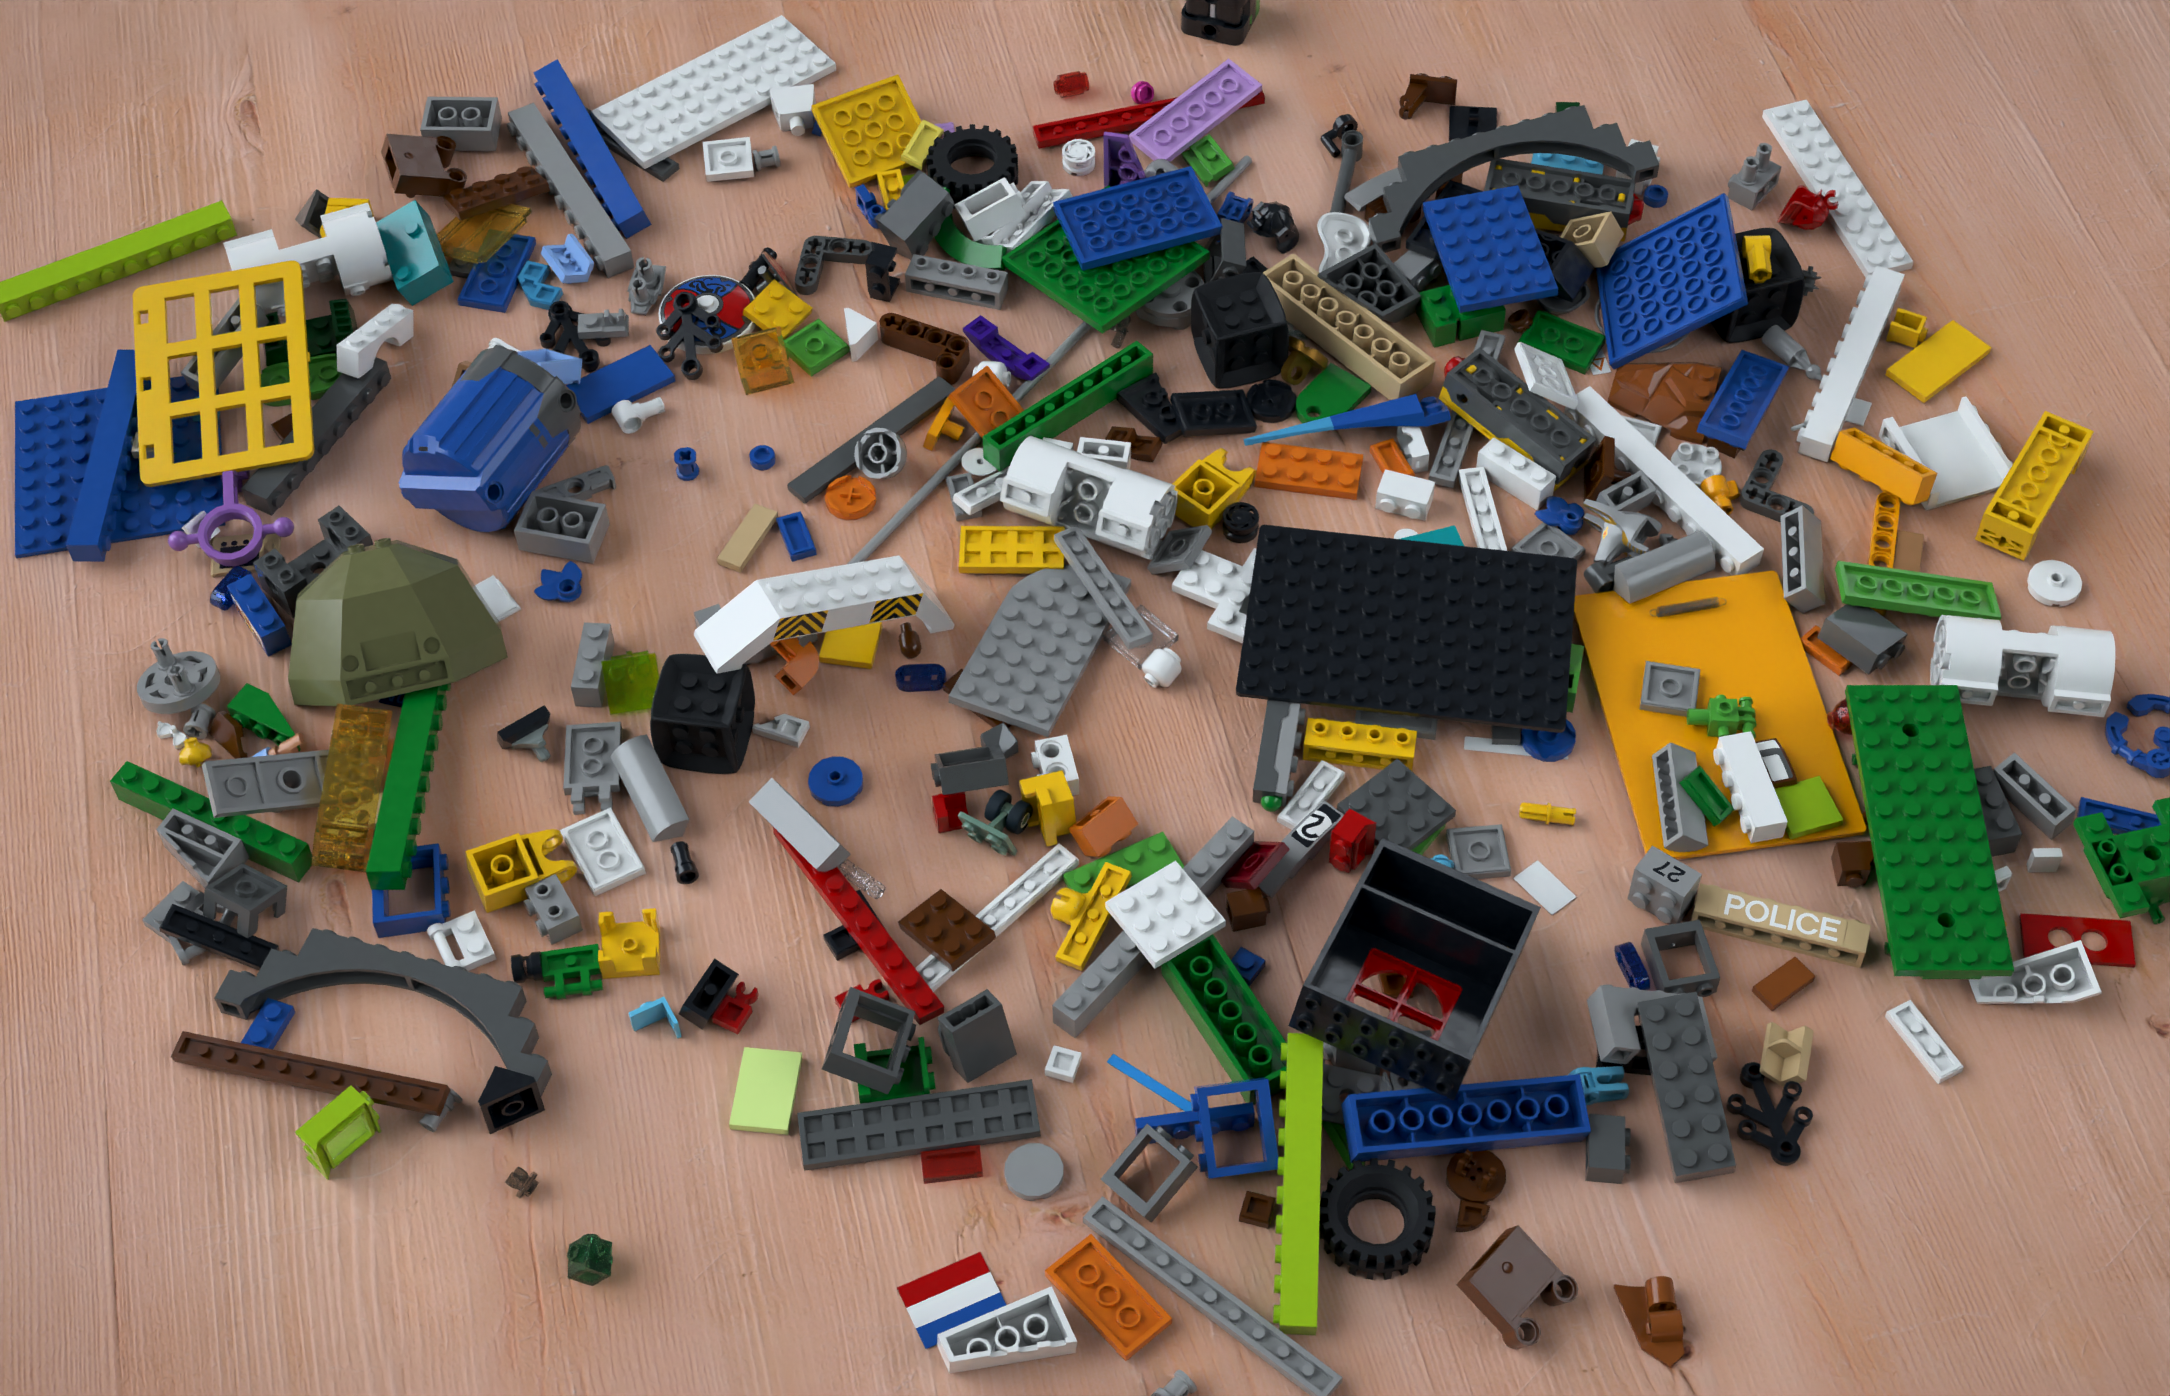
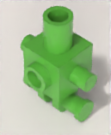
[1687,695,1756,739]

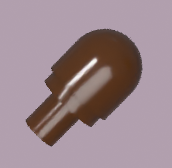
[898,622,922,658]

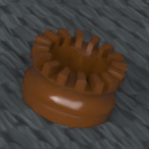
[1508,309,1533,333]

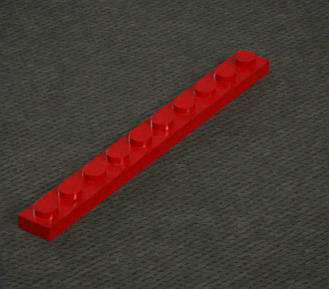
[1032,81,1265,149]
[773,827,944,1025]

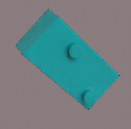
[376,200,454,306]

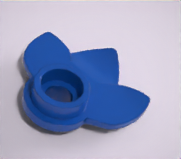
[1535,496,1584,535]
[534,561,582,602]

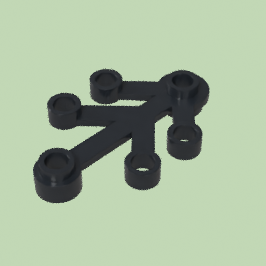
[656,292,723,380]
[540,301,611,372]
[1726,1062,1813,1166]

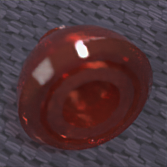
[1827,698,1852,735]

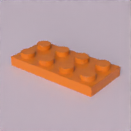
[1254,442,1364,500]
[1045,1234,1172,1361]

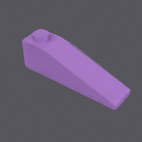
[1103,131,1147,188]

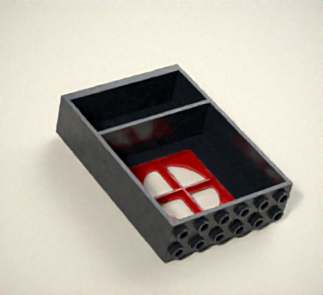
[1288,838,1541,1100]

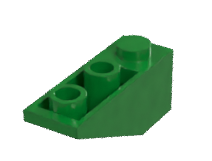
[227,683,301,751]

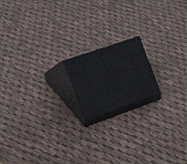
[478,1066,545,1134]

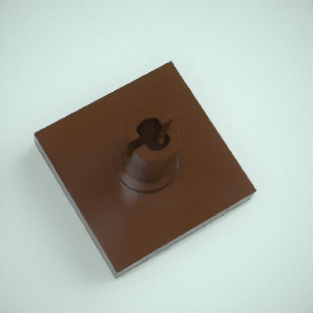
[1583,436,1631,503]

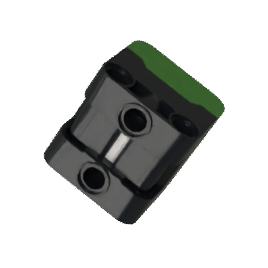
[1181,0,1260,46]

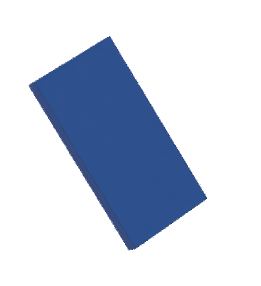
[457,230,536,313]
[566,345,676,424]

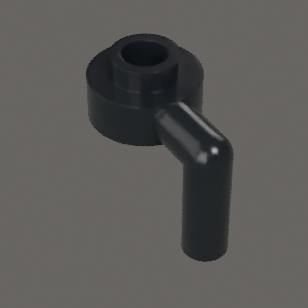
[1320,114,1358,158]

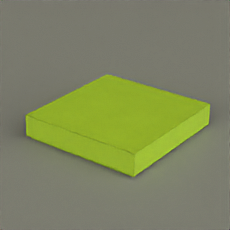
[1775,776,1843,840]

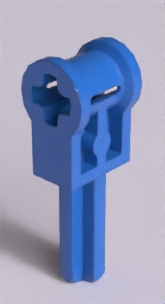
[1217,191,1254,242]

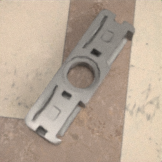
[535,465,616,500]

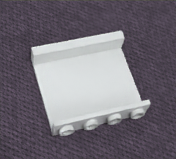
[1879,396,2013,510]

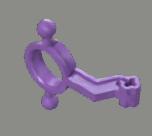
[168,470,294,566]

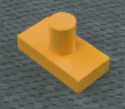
[923,396,965,451]

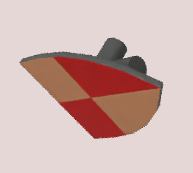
[756,252,798,296]

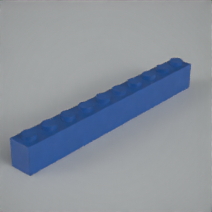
[534,59,652,239]
[66,349,151,562]

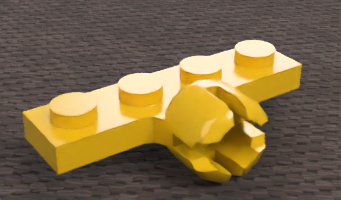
[1051,862,1132,971]

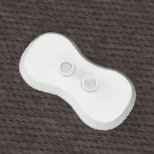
[1317,212,1372,273]

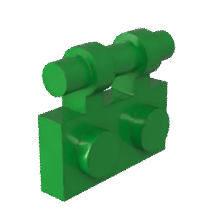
[541,944,603,1000]

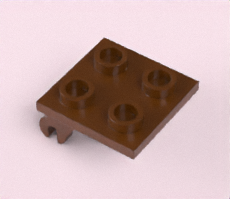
[1399,73,1457,119]

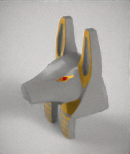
[1583,499,1662,565]

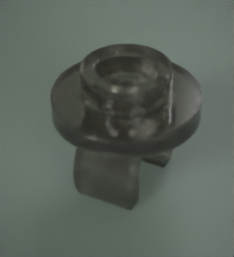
[505,1167,539,1199]

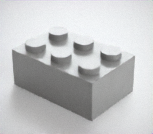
[420,97,502,151]
[514,491,610,564]

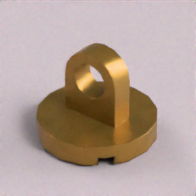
[1281,336,1329,385]

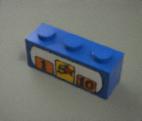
[227,574,292,657]

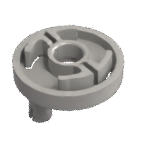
[137,638,220,714]

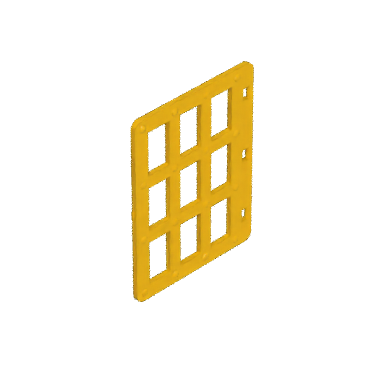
[132,261,315,487]

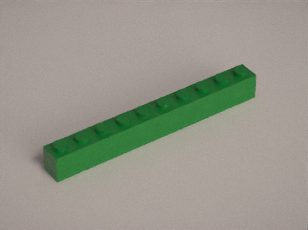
[366,683,451,890]

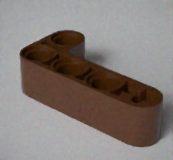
[879,313,970,385]

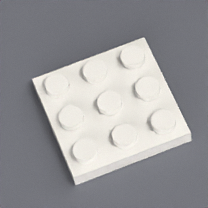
[1105,861,1226,969]

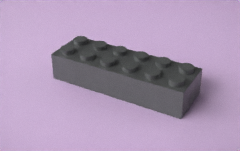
[1637,991,1736,1183]

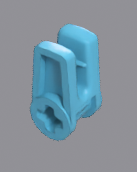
[1568,1066,1630,1106]

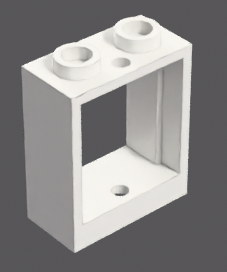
[954,177,1026,242]

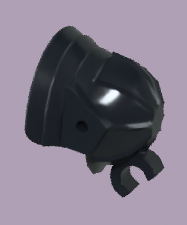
[1247,201,1299,254]

